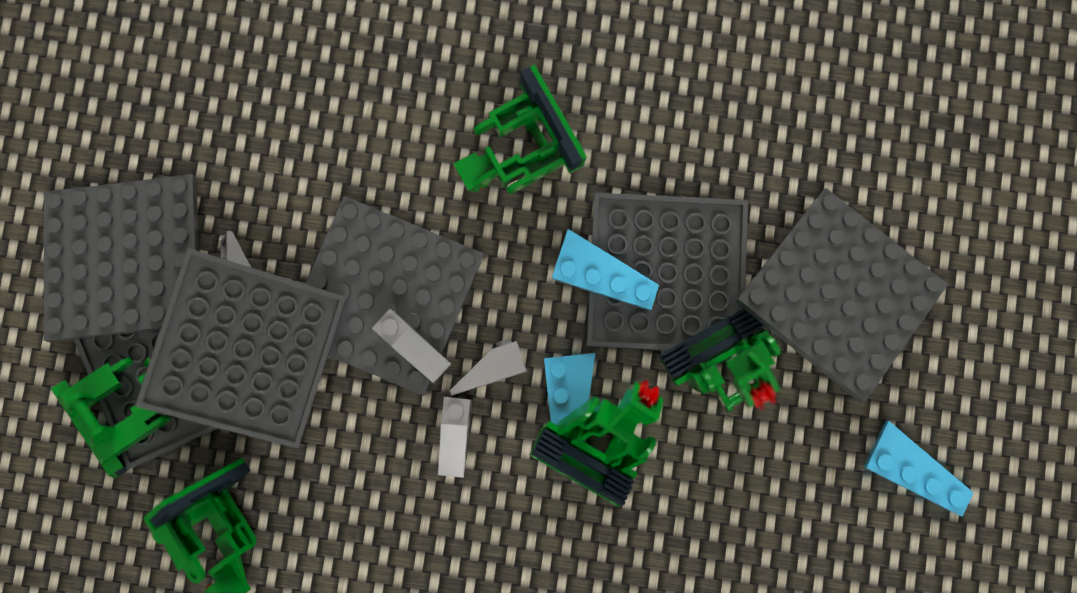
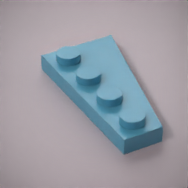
[552,229,659,311]
[544,353,595,442]
[863,421,973,517]

